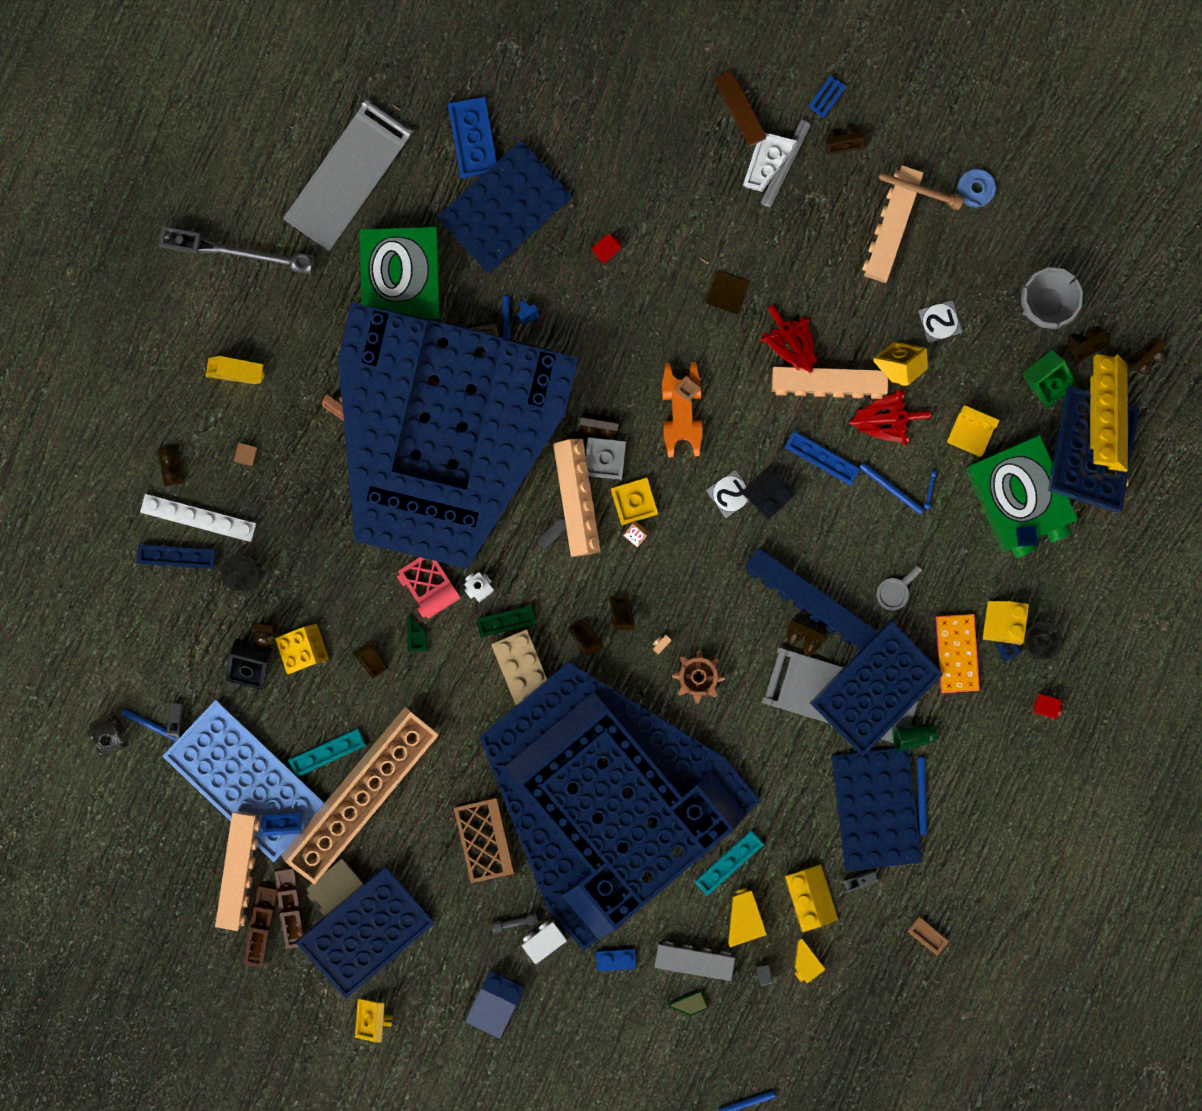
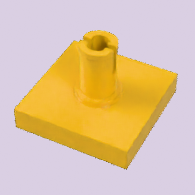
[355,999,392,1042]

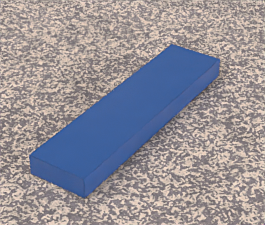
[785,431,860,486]

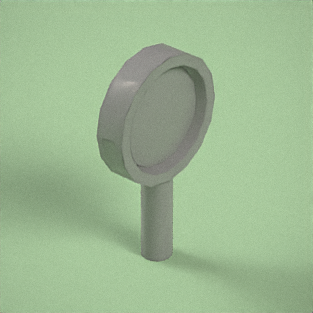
[876,566,922,611]

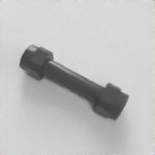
[491,913,538,934]

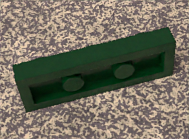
[476,605,536,638]

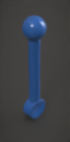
[924,470,936,509]

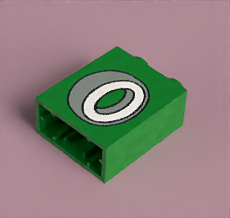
[359,227,441,322]
[965,435,1078,559]

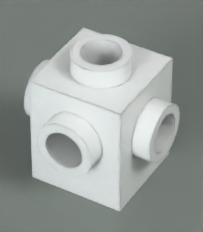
[464,572,494,603]

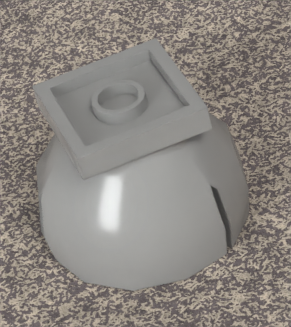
[1021,267,1083,329]

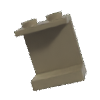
[307,858,364,916]

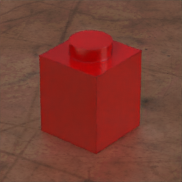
[591,233,621,265]
[1032,694,1063,719]

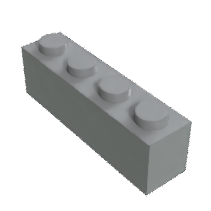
[654,941,735,981]

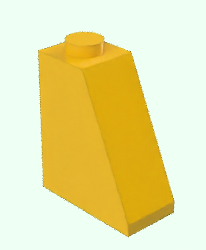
[205,356,265,384]
[728,888,767,947]

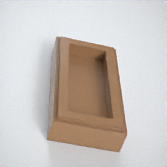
[907,916,949,956]

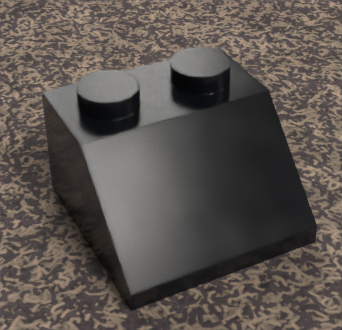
[741,466,796,520]
[226,638,273,690]

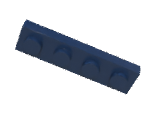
[137,545,216,569]

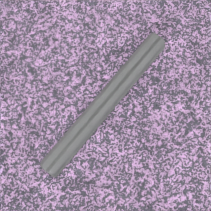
[761,120,810,207]

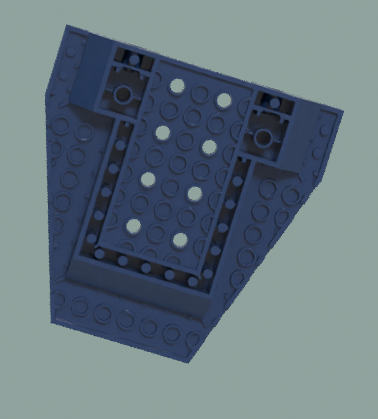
[338,302,578,569]
[479,662,761,951]

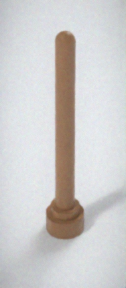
[879,173,963,210]

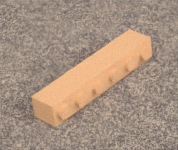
[862,166,923,283]
[771,367,888,399]
[553,439,601,557]
[215,811,261,931]

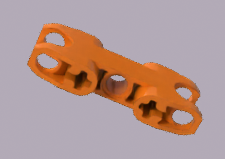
[662,362,703,458]

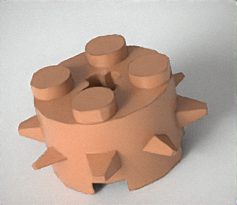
[672,650,725,704]

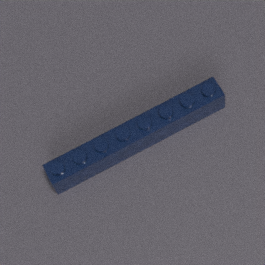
[745,548,878,652]

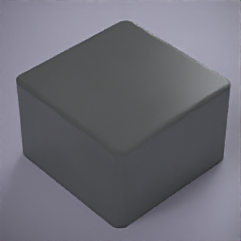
[756,963,773,986]

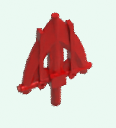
[760,305,817,374]
[849,389,930,446]

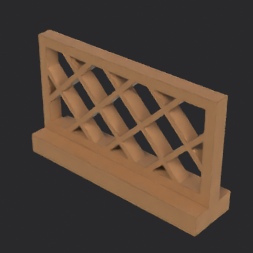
[454,797,517,883]

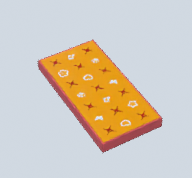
[935,614,980,693]

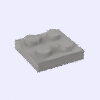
[586,438,626,480]

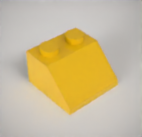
[874,342,928,386]
[982,601,1029,645]

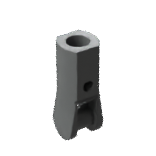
[537,519,567,550]
[166,703,184,739]
[841,870,878,893]

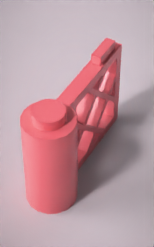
[397,557,460,619]

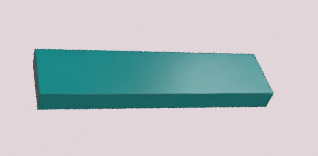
[288,728,367,777]
[694,830,764,896]

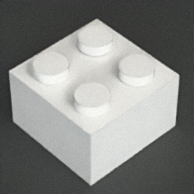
[522,920,567,965]

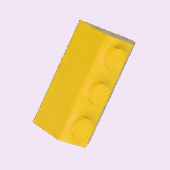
[784,864,838,932]

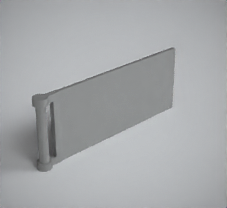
[283,98,414,251]
[761,648,918,743]

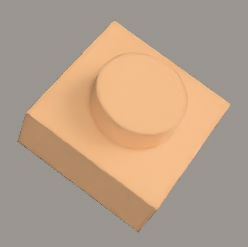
[653,635,672,655]

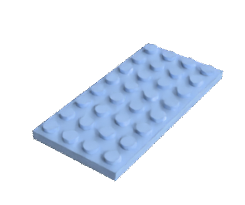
[163,700,324,862]

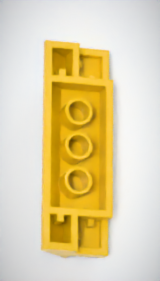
[1090,354,1128,472]

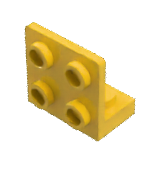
[947,405,1000,457]
[275,624,329,674]

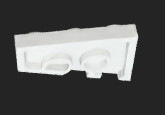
[743,132,797,192]

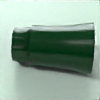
[892,724,938,753]

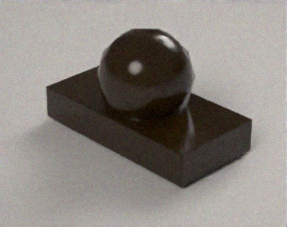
[609,596,635,630]
[568,619,603,656]
[253,623,277,647]
[353,642,388,679]

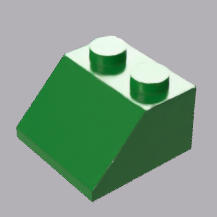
[1022,350,1077,408]

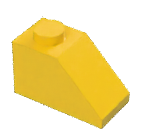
[794,937,825,983]

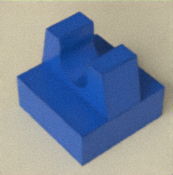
[517,300,540,325]

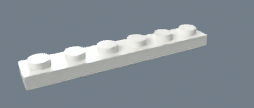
[140,494,257,542]

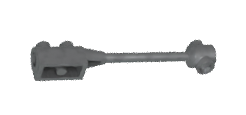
[159,227,314,275]

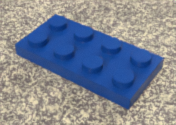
[448,97,496,179]

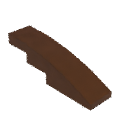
[714,71,766,147]
[274,867,304,949]
[243,885,277,968]

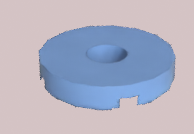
[957,169,996,207]

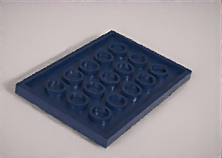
[437,140,572,274]
[1048,385,1139,513]
[810,620,943,757]
[831,749,922,871]
[295,866,435,999]

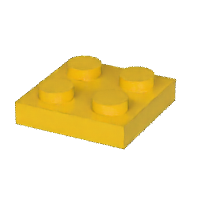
[611,478,658,526]

